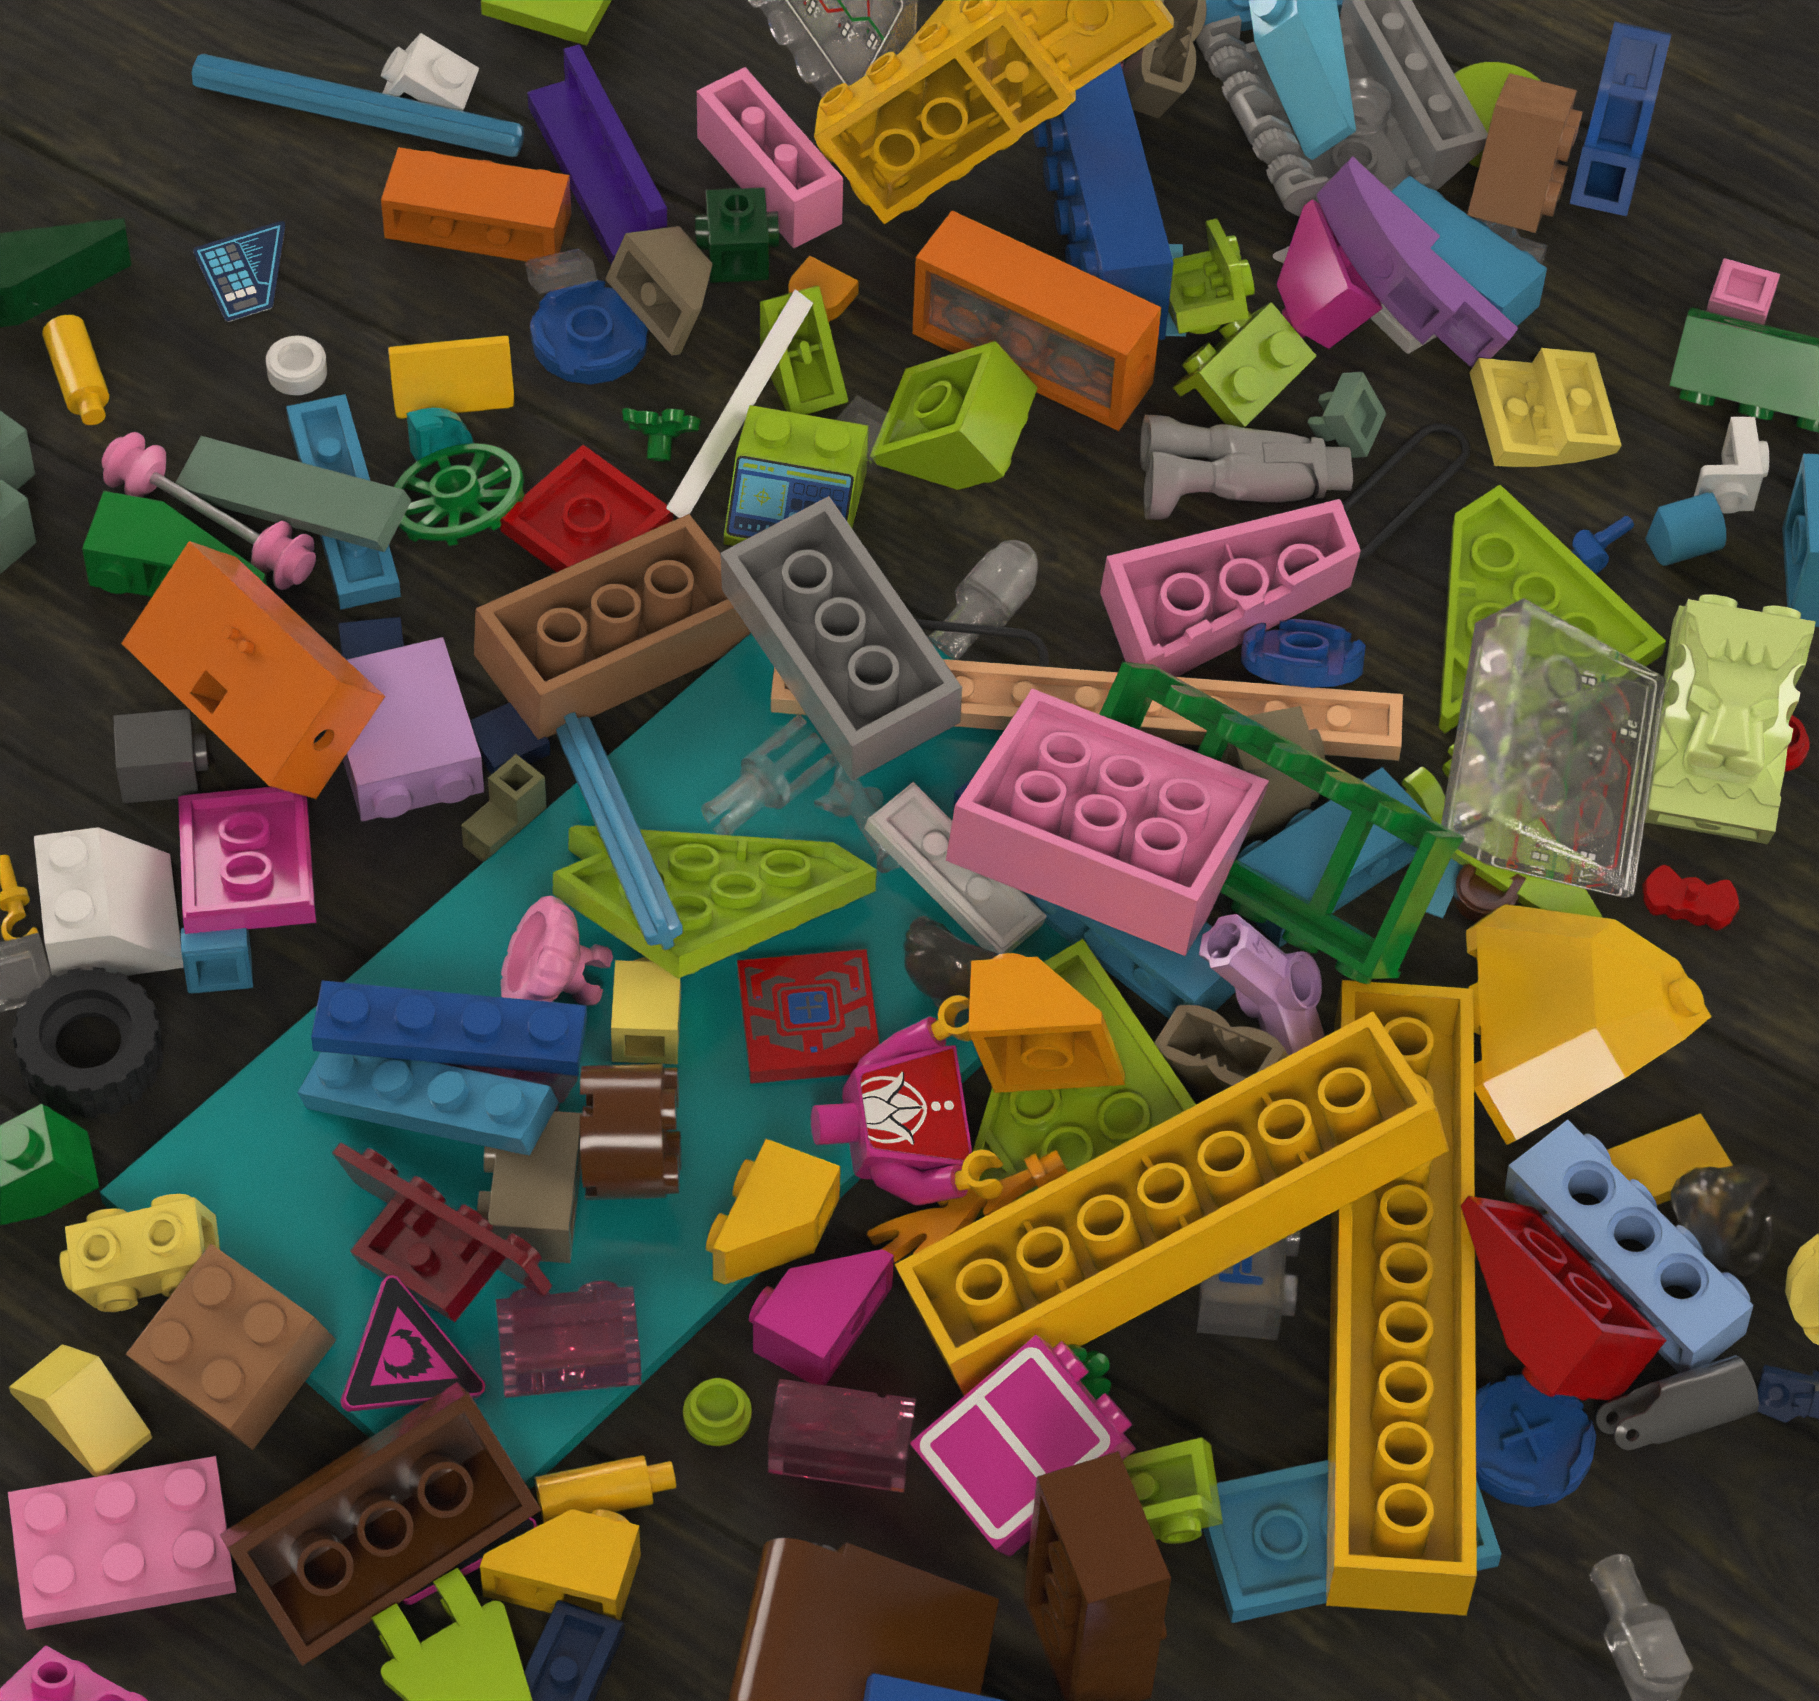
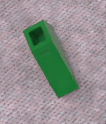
[82,491,267,597]
[0,1104,99,1225]

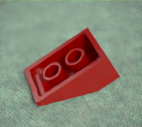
[1461,1195,1667,1401]

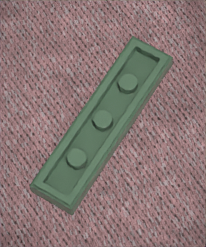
[175,436,411,552]

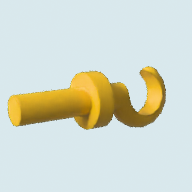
[0,855,38,947]

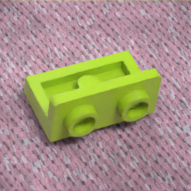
[1168,218,1255,334]
[1173,302,1316,428]
[1123,1437,1223,1544]

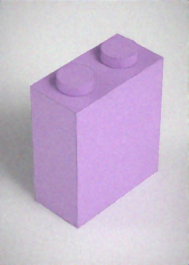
[343,637,484,822]

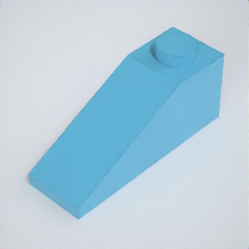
[1249,0,1356,160]

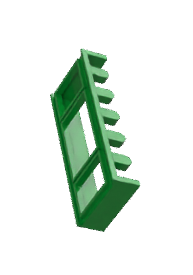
[1099,662,1464,984]

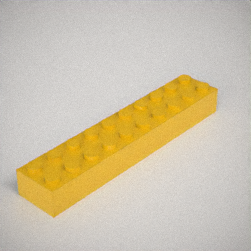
[1326,980,1477,1615]

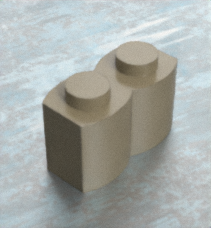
[1122,0,1207,118]
[1154,1005,1289,1101]

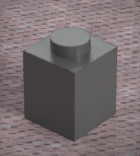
[113,709,209,803]

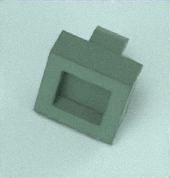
[1307,372,1387,458]

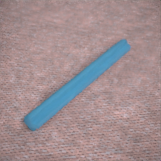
[191,54,524,158]
[556,712,683,950]

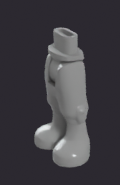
[1140,415,1353,520]

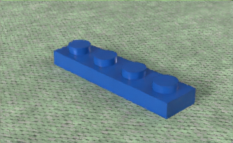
[311,980,587,1076]

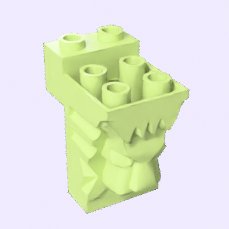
[1643,595,1816,844]

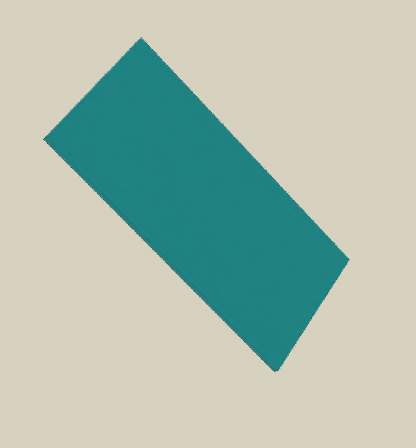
[100,633,1073,1490]

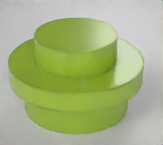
[683,1378,752,1446]

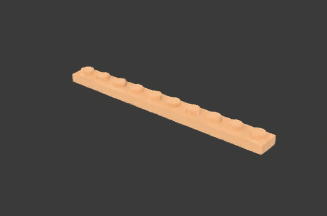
[771,659,1403,761]

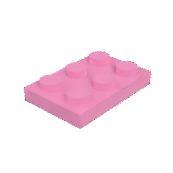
[8,1456,237,1630]

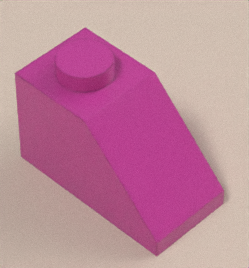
[1276,199,1383,349]
[749,1249,894,1390]

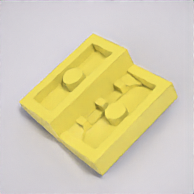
[1469,348,1622,467]

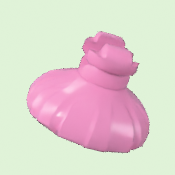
[500,896,613,1006]

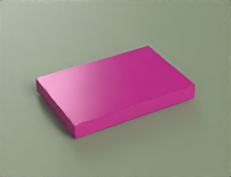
[178,787,316,934]

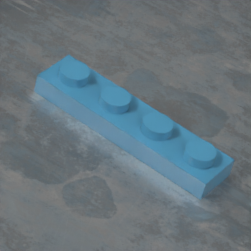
[286,394,401,610]
[297,1052,559,1156]

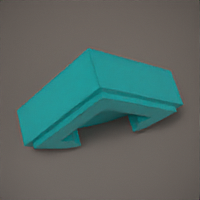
[407,408,473,461]

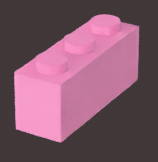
[697,67,843,249]

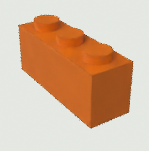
[381,147,571,266]

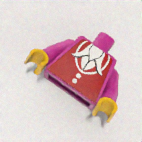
[811,995,1004,1206]

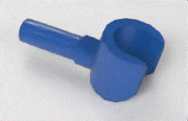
[1571,516,1634,574]

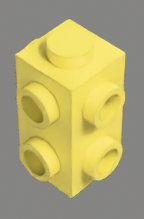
[60,1194,220,1312]

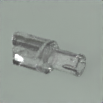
[928,540,1039,660]
[701,715,838,835]
[1589,1554,1693,1701]

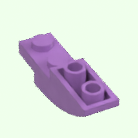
[1316,156,1518,368]

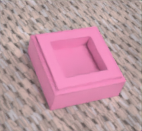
[1706,258,1780,325]

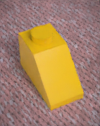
[480,1509,641,1620]

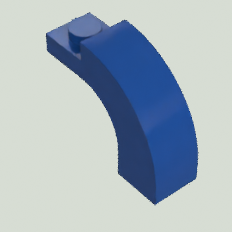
[1569,21,1672,216]

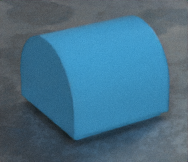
[1645,493,1726,566]
[181,928,253,993]

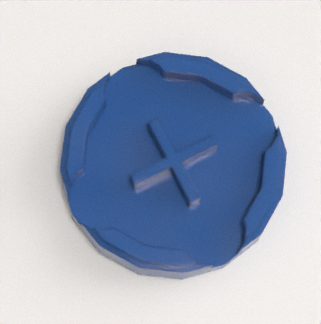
[1476,1374,1596,1507]

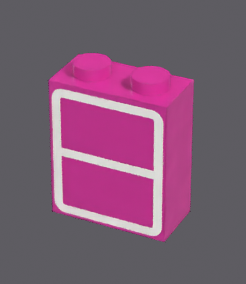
[910,1335,1136,1557]

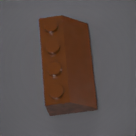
[220,1382,541,1666]

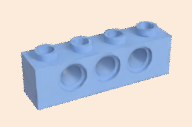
[1504,1120,1753,1373]

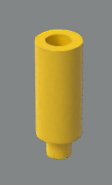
[42,315,109,425]
[534,1455,676,1523]

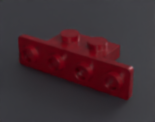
[332,1143,552,1322]

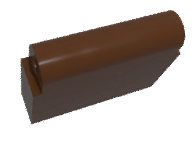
[728,1538,999,1701]

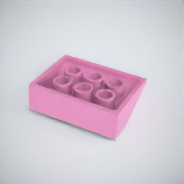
[946,688,1269,956]

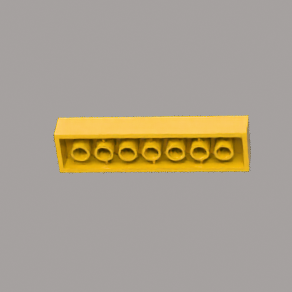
[894,1011,1449,1396]

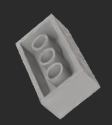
[720,496,962,781]

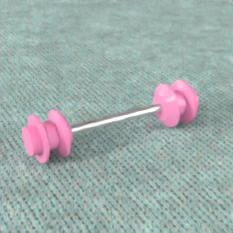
[102,432,316,590]

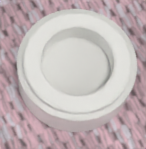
[266,336,327,395]

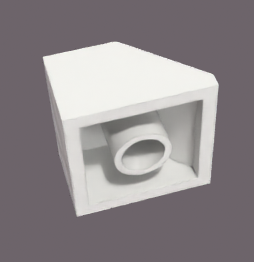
[34,827,184,977]

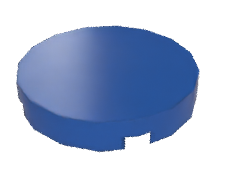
[530,279,649,385]
[1241,619,1365,688]

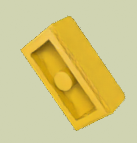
[388,336,515,419]

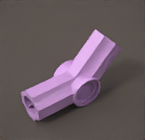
[1199,914,1325,1055]

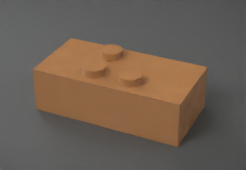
[474,514,751,740]

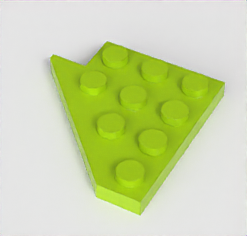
[1439,485,1666,748]
[553,825,877,979]
[973,939,1196,1219]

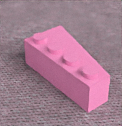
[1100,499,1361,677]

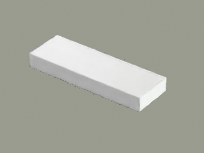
[864,782,1047,958]

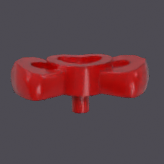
[1642,864,1739,931]

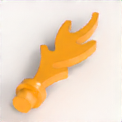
[867,1150,1068,1263]

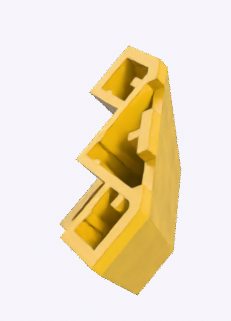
[1466,904,1711,1145]

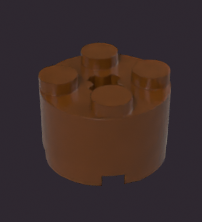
[580,1063,682,1200]

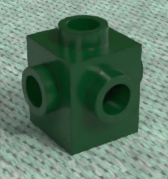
[695,188,779,283]

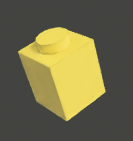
[611,957,681,1064]

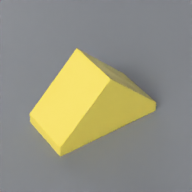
[9,1344,152,1477]

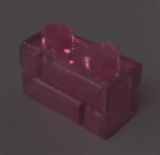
[496,1281,642,1398]
[768,1379,916,1493]

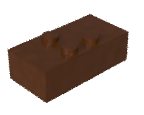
[1023,1451,1171,1701]

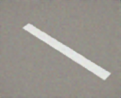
[666,289,813,518]

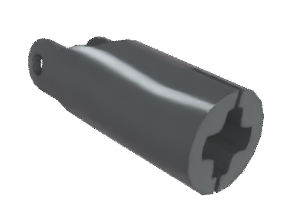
[1595,1355,1759,1450]

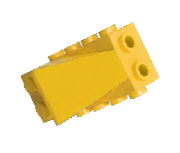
[814,0,1174,224]

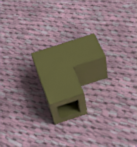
[461,754,547,862]

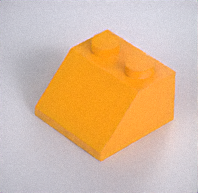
[968,953,1125,1093]

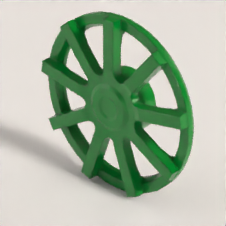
[394,443,524,546]

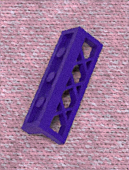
[527,44,667,265]

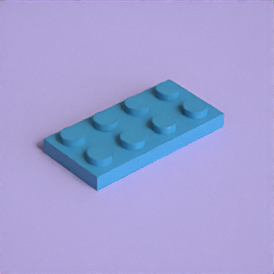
[1203,1460,1501,1623]

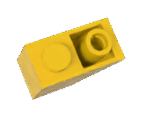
[706,1139,841,1285]

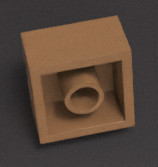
[1467,73,1583,233]
[126,1244,336,1450]

